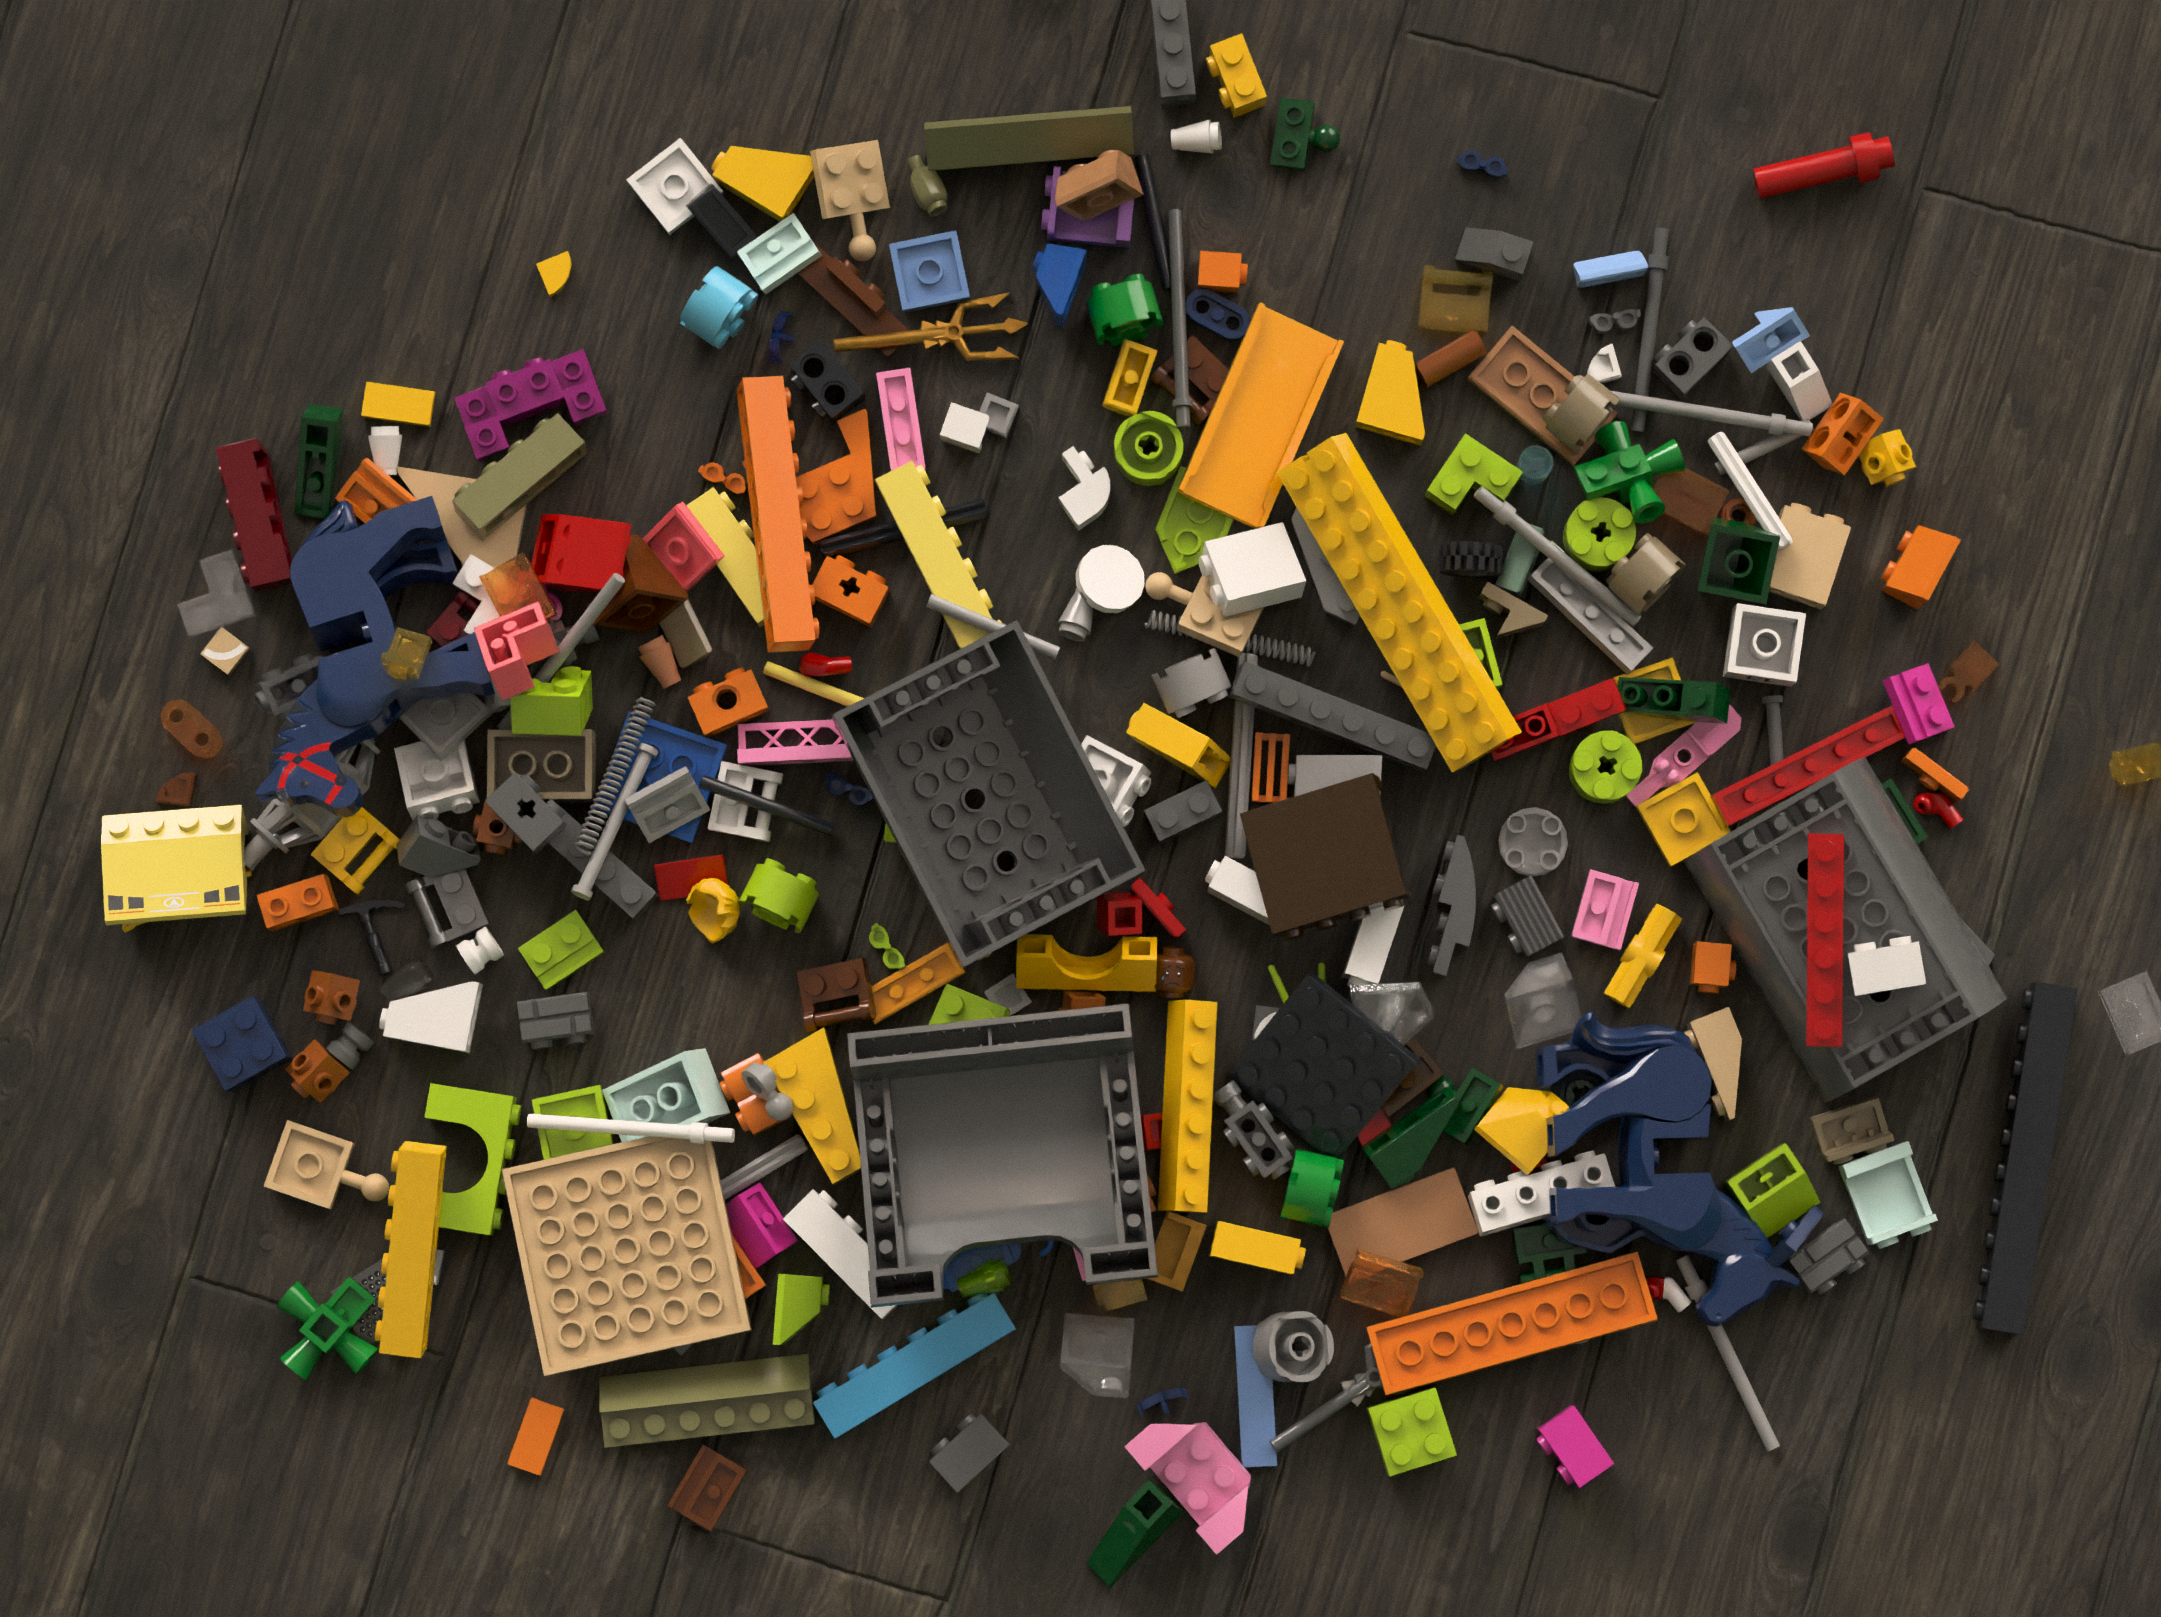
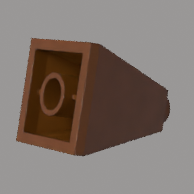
[594,534,689,633]

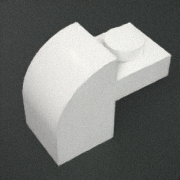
[1059,446,1110,531]

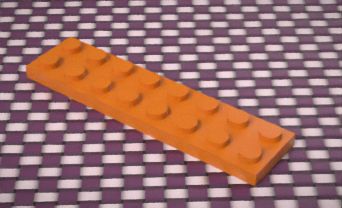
[1366,1252,1658,1396]

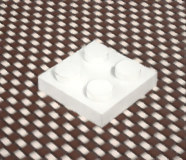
[626,138,724,235]

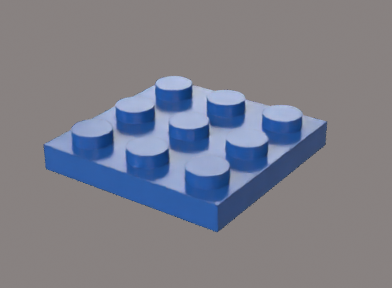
[594,711,728,844]

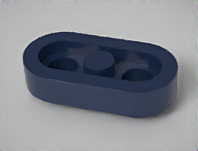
[1185,288,1250,341]

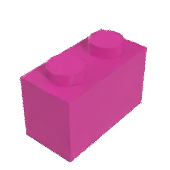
[1536,1405,1614,1488]

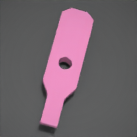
[1626,705,1742,807]

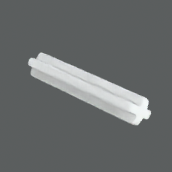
[1708,432,1793,551]

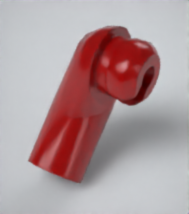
[799,652,852,676]
[1913,792,1964,829]

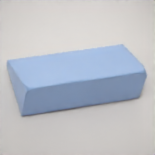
[1573,251,1648,288]

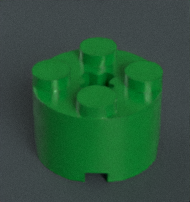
[1086,274,1163,346]
[1281,1149,1344,1228]

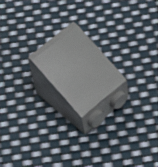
[1287,755,1382,799]

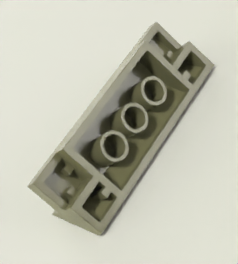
[924,106,1134,171]
[599,1354,815,1448]

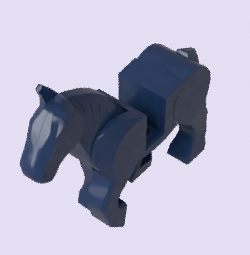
[1536,1011,1801,1327]

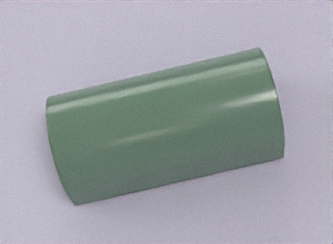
[1495,524,1545,599]

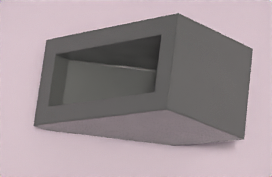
[1455,227,1533,282]

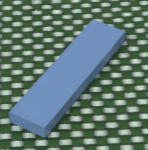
[1234,1325,1277,1467]

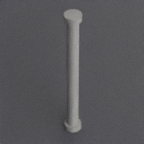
[571,743,658,900]

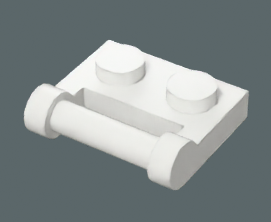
[708,761,783,842]

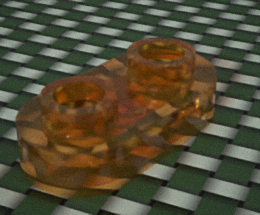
[160,699,223,758]

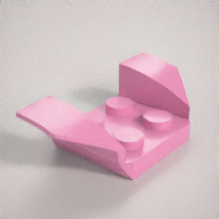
[1124,1422,1251,1555]

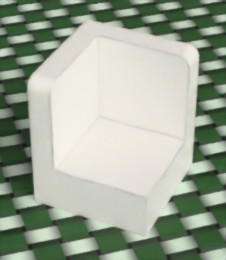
[940,402,990,453]

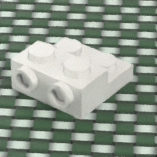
[1081,735,1151,827]
[394,739,480,820]

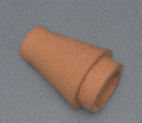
[638,635,682,689]

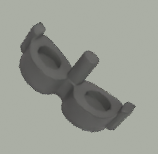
[1588,309,1641,334]

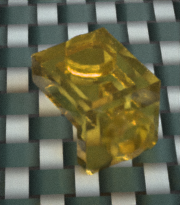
[380,627,432,680]
[2109,742,2161,786]

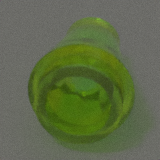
[957,1258,1012,1298]

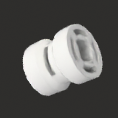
[456,927,504,974]

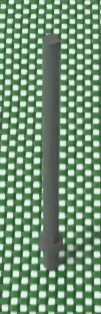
[1168,209,1193,430]

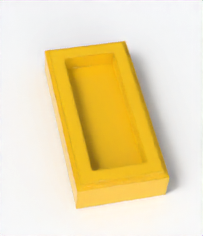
[361,382,436,427]

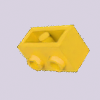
[1206,33,1267,118]

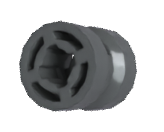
[326,1021,375,1070]

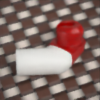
[1646,1276,1692,1313]

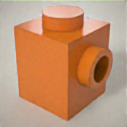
[1690,941,1736,994]

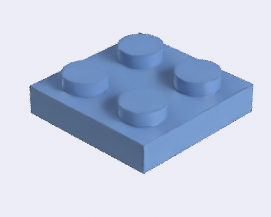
[889,230,970,313]

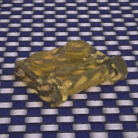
[1418,265,1493,334]

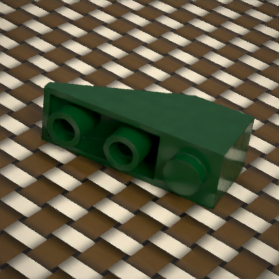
[1618,677,1731,724]
[1086,1480,1184,1588]

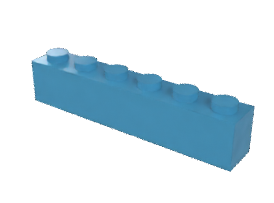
[813,1290,1016,1439]

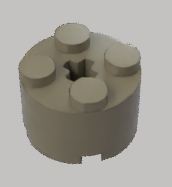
[1543,374,1621,454]
[1606,533,1686,616]

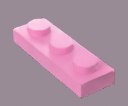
[876,368,926,471]

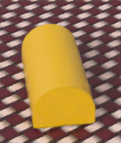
[1102,339,1157,416]

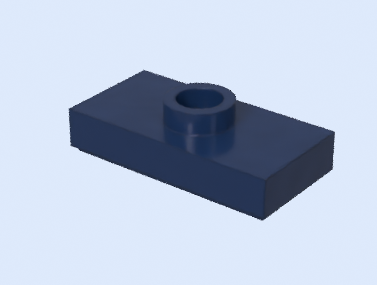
[1766,1205,1823,1268]

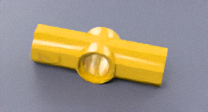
[1603,904,1682,1009]

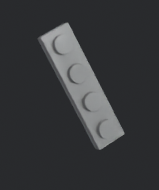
[1527,558,1653,675]

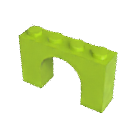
[425,1083,521,1236]

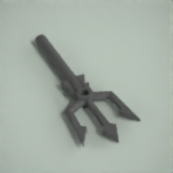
[1269,1313,1415,1453]

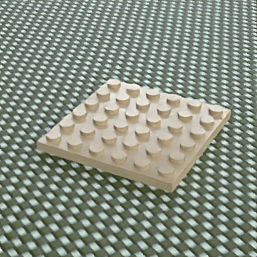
[502,1124,752,1376]

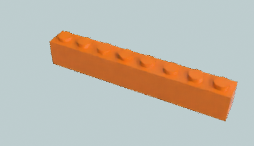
[736,376,819,653]

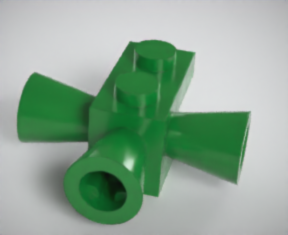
[1574,421,1685,524]
[276,1276,379,1380]

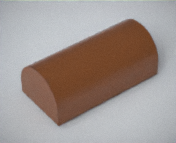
[1414,330,1487,388]

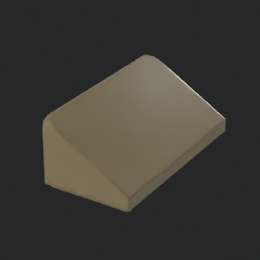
[659,600,712,668]

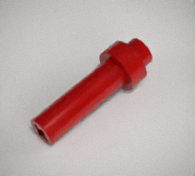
[1752,132,1895,199]

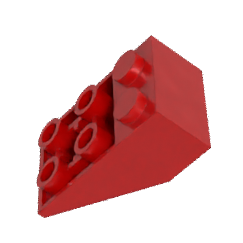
[528,514,632,592]

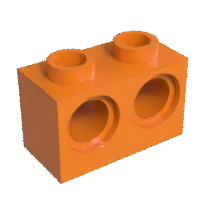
[1801,393,1884,475]
[256,874,339,931]

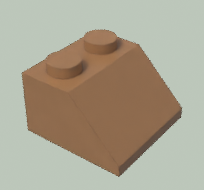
[1055,150,1144,222]

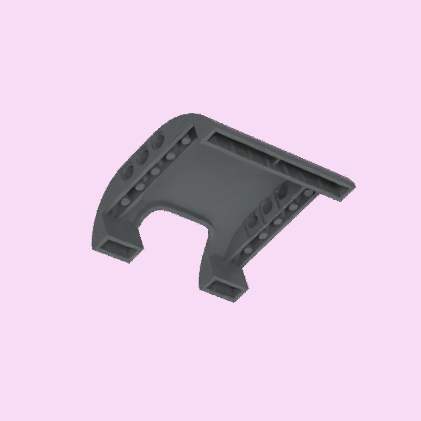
[847,1004,1158,1308]

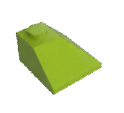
[773,1274,830,1345]

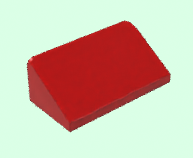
[654,855,728,901]

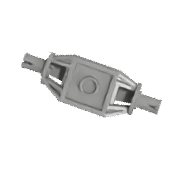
[244,737,381,871]

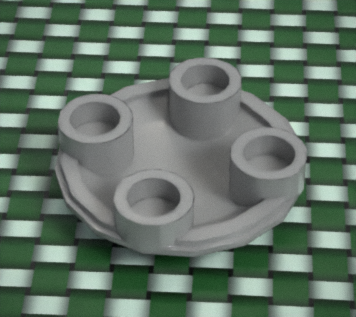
[1498,807,1568,876]

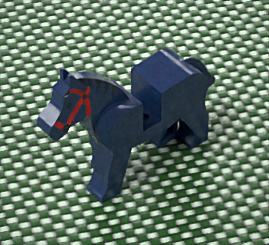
[255,496,495,817]

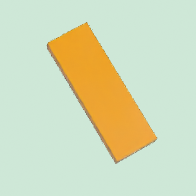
[858,943,966,1025]

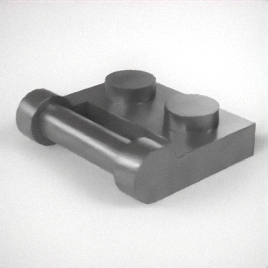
[404,868,490,949]

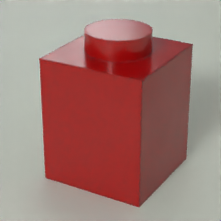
[1097,892,1142,936]

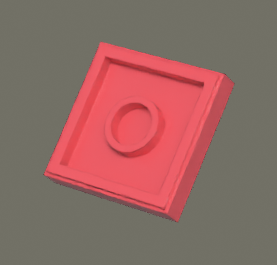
[643,502,725,593]

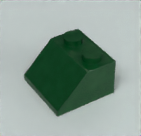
[1698,516,1780,604]

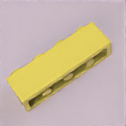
[686,487,764,627]

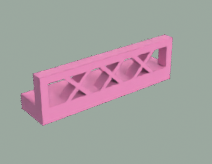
[737,720,854,766]

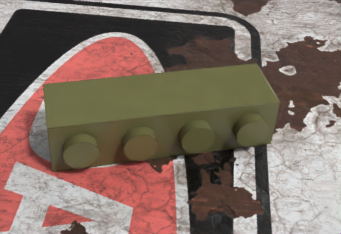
[452,413,587,541]

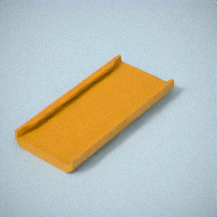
[1177,302,1344,529]

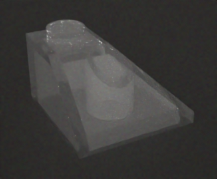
[1504,953,1581,1049]
[1350,982,1434,1046]
[1060,1313,1134,1398]

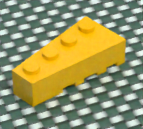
[763,1027,861,1185]

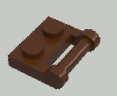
[1149,335,1229,427]
[797,958,876,1033]

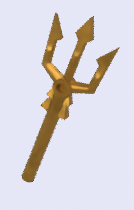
[833,292,1029,361]

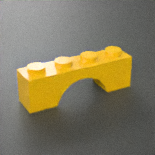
[1016,934,1157,992]

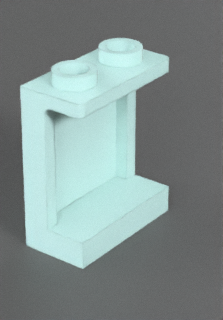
[1838,1141,1938,1249]

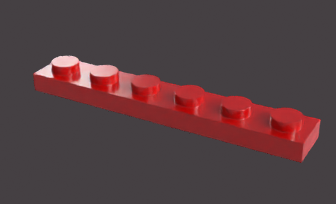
[1710,705,1905,827]
[1806,833,1844,1047]

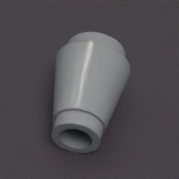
[1058,588,1094,642]

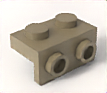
[1810,1096,1894,1164]

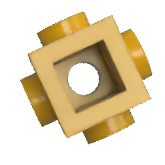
[1859,429,1916,487]

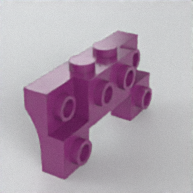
[454,349,608,462]

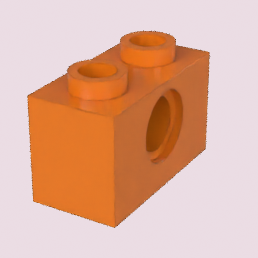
[688,667,770,738]

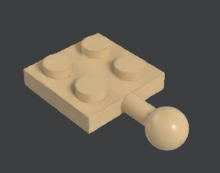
[810,140,890,261]
[1145,572,1264,657]
[264,1120,389,1209]

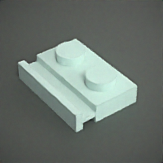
[737,213,822,294]

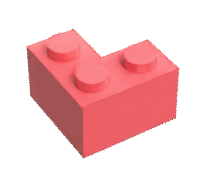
[474,601,559,701]

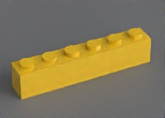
[1158,1000,1217,1212]
[375,1141,447,1358]

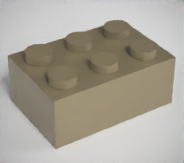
[487,729,596,803]

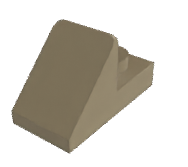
[1478,581,1548,639]

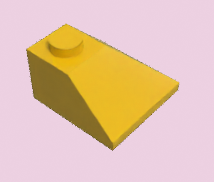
[1474,1087,1569,1175]

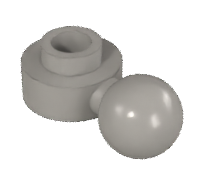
[741,1062,793,1121]

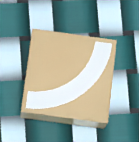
[200,627,250,676]

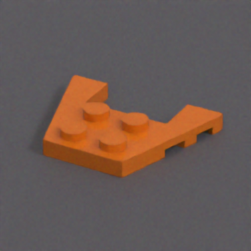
[742,409,877,545]

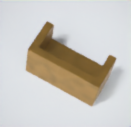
[1147,1211,1207,1292]

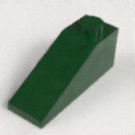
[294,404,344,519]
[1361,1087,1459,1189]

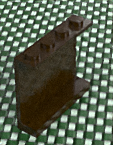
[1240,773,1413,941]

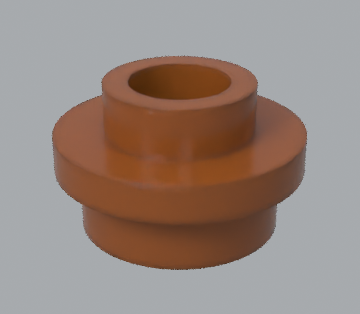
[1721,498,1756,525]

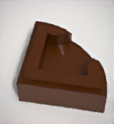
[155,772,197,808]

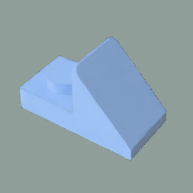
[1732,307,1810,373]

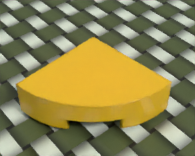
[536,251,572,297]

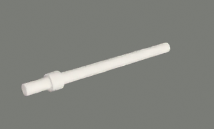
[527,1114,735,1144]

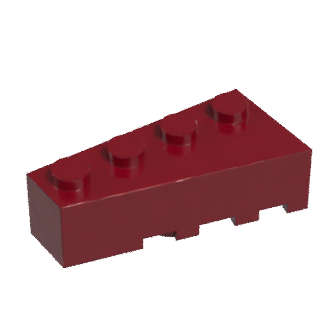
[216,438,292,592]

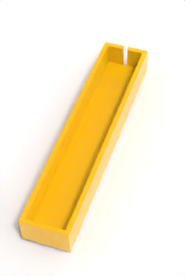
[1276,433,1522,772]

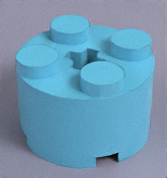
[680,266,758,349]

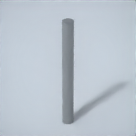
[926,594,1060,660]

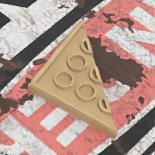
[396,466,527,579]

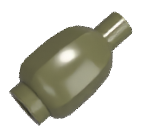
[908,155,948,217]

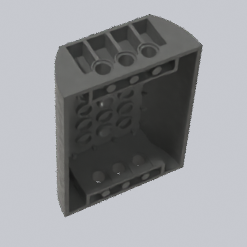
[831,620,1146,968]

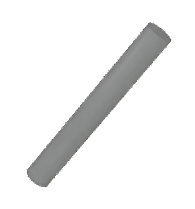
[1714,418,1814,476]

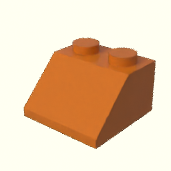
[1880,525,1961,610]

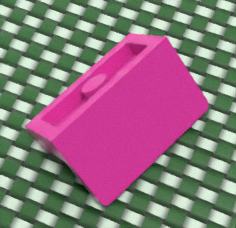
[726,1183,798,1269]

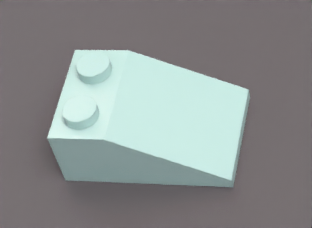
[602,1048,730,1142]

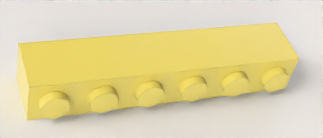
[875,461,1002,649]

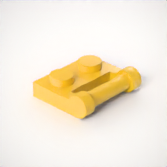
[310,807,400,895]

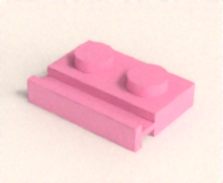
[1571,869,1639,951]

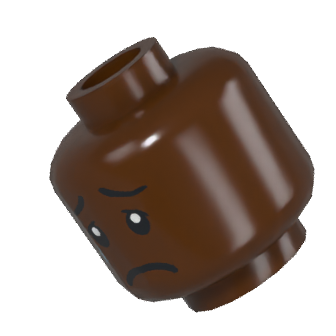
[1154,946,1195,998]

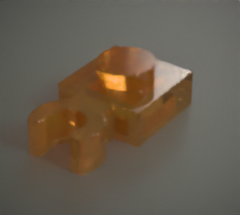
[1938,641,1999,704]

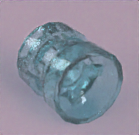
[1516,445,1553,485]

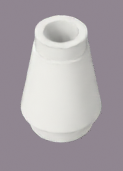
[1171,119,1222,154]
[368,426,402,475]

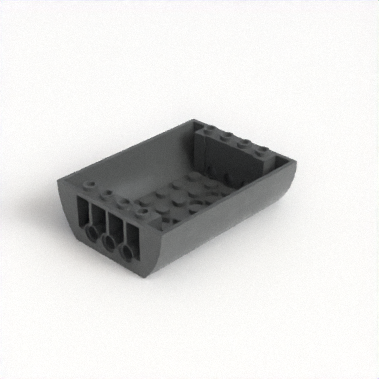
[1683,756,2007,1102]

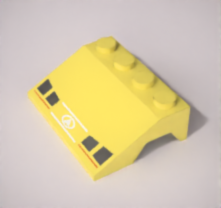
[101,805,249,925]

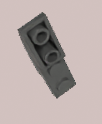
[1427,835,1476,978]

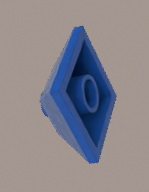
[1032,244,1086,328]

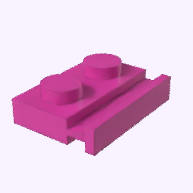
[1883,663,1955,745]

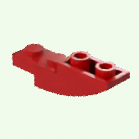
[1491,678,1627,761]

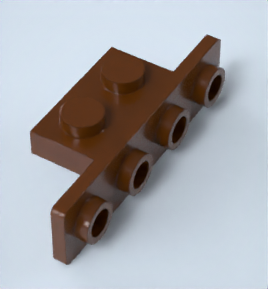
[797,241,909,357]

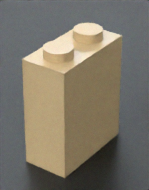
[1769,503,1851,610]

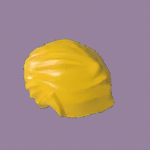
[686,878,740,944]

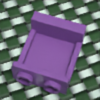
[1041,166,1134,248]

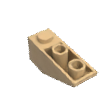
[1684,1007,1742,1121]

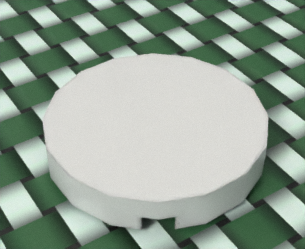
[1075,545,1145,613]

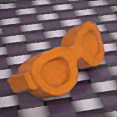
[698,462,748,495]

